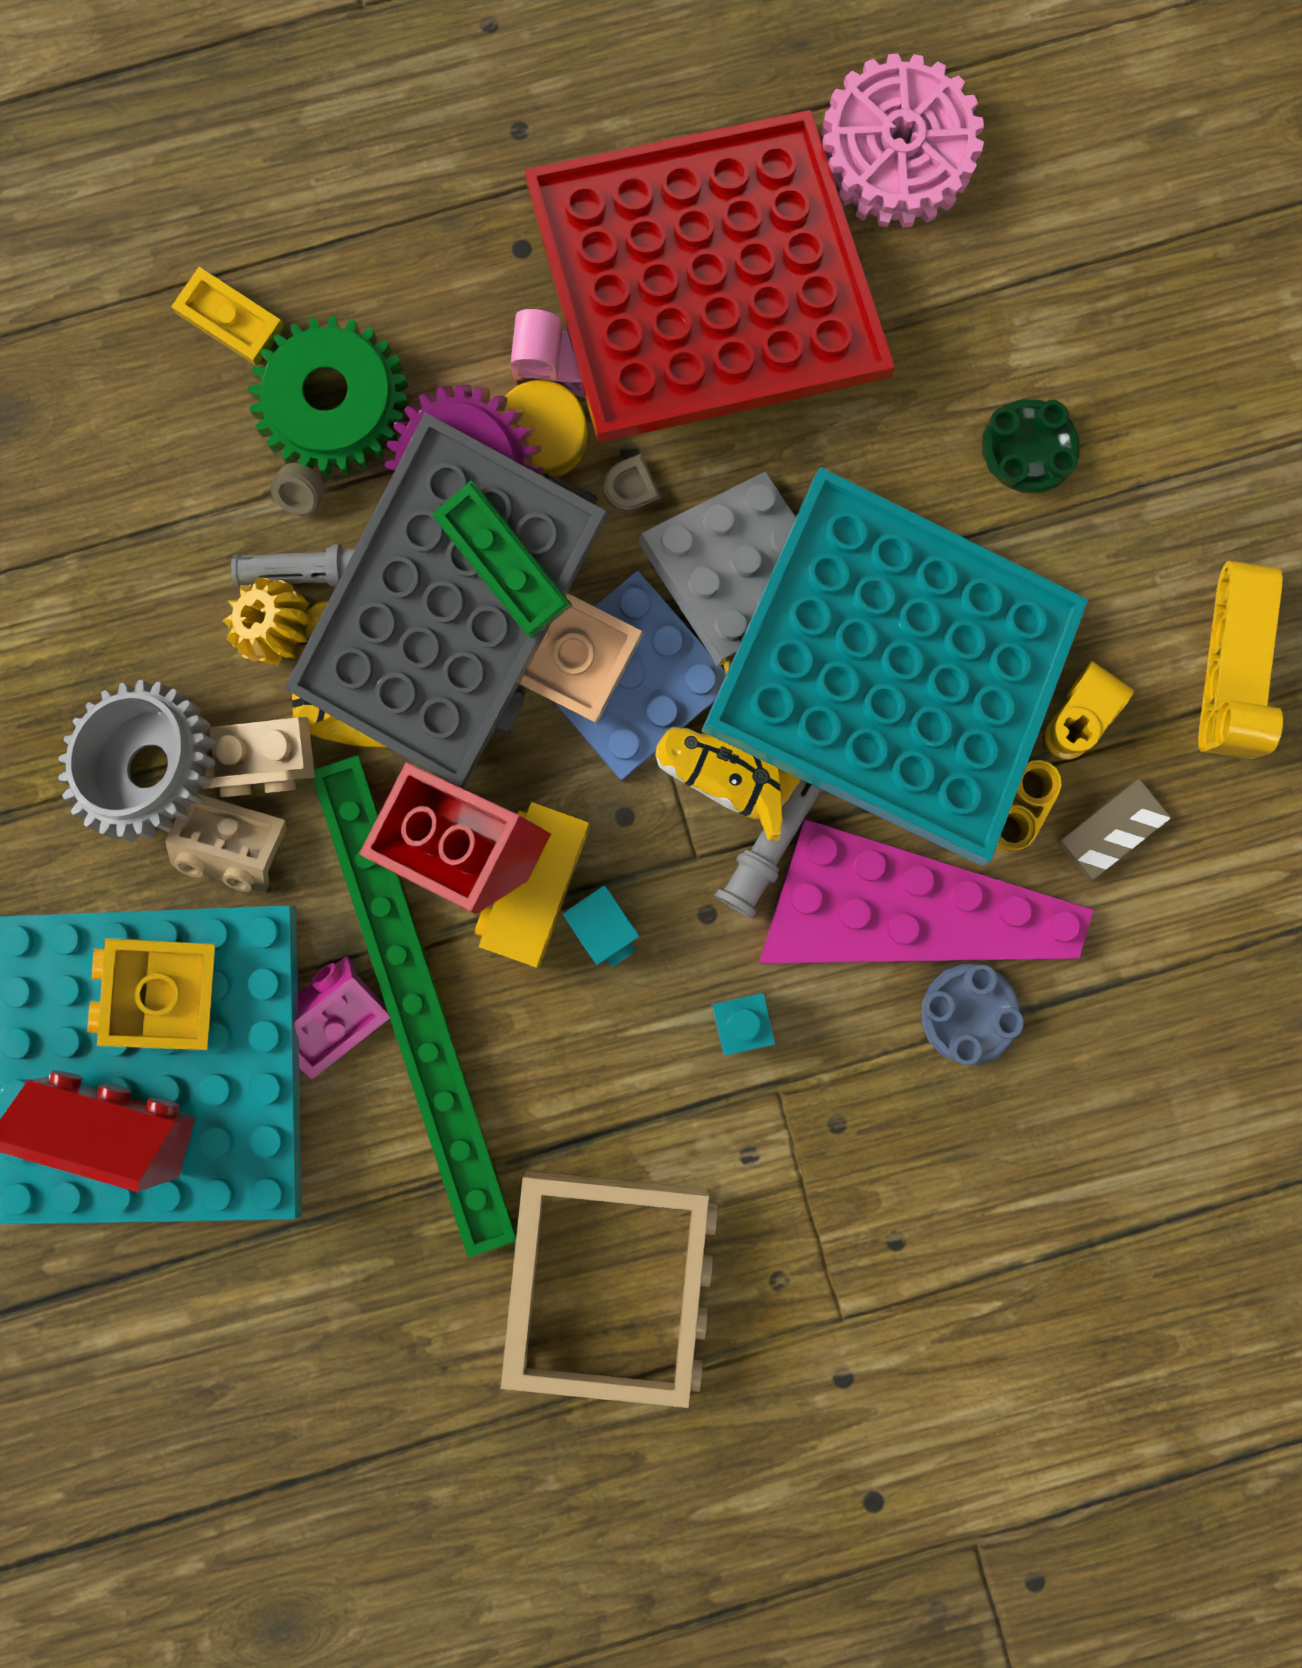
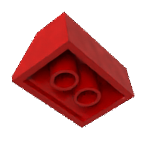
[359,763,551,915]
[0,1070,196,1192]

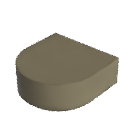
[604,453,661,514]

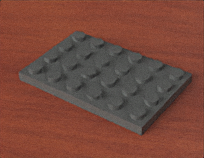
[284,412,610,788]

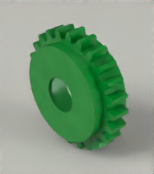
[248,316,410,477]

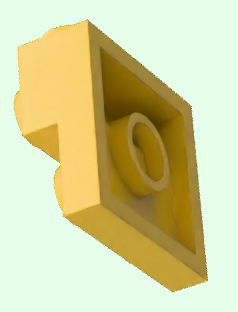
[87,938,215,1050]

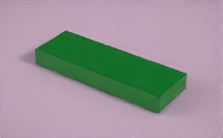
[431,480,572,639]

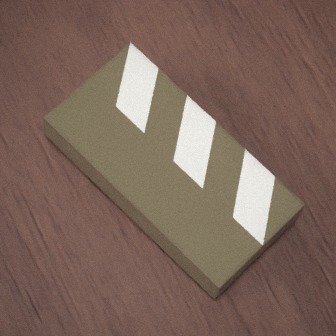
[1057,779,1171,881]

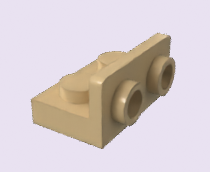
[201,717,315,797]
[165,794,286,893]

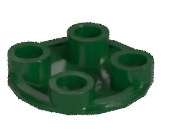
[982,399,1080,493]

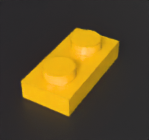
[171,267,285,367]

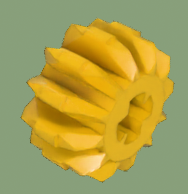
[222,577,313,665]

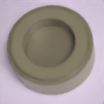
[270,463,324,516]

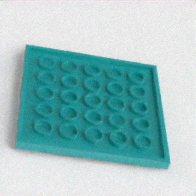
[701,467,1088,866]
[0,906,302,1224]

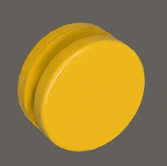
[505,380,588,480]

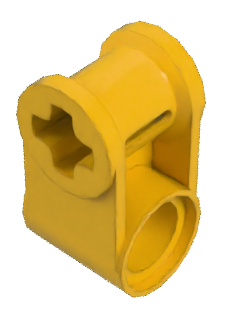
[1044,661,1134,760]

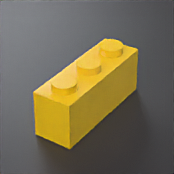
[475,802,591,968]

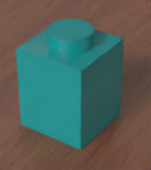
[562,885,639,968]
[711,992,775,1056]

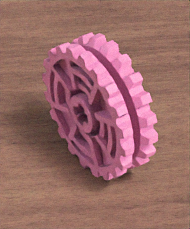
[820,53,984,228]

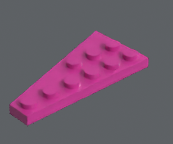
[759,819,1094,963]

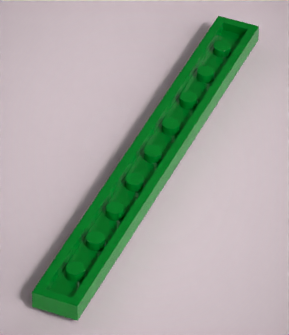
[312,755,517,1258]

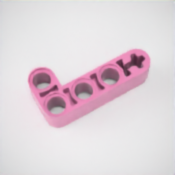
[510,309,585,397]

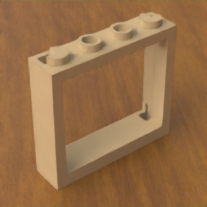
[500,1171,718,1408]

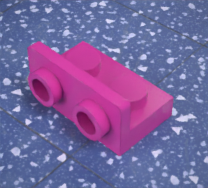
[294,957,390,1080]

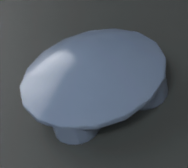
[921,964,1023,1065]

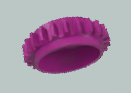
[385,384,543,485]

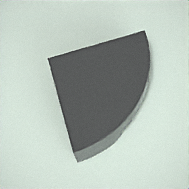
[494,687,526,737]

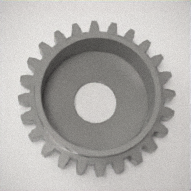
[58,680,215,842]

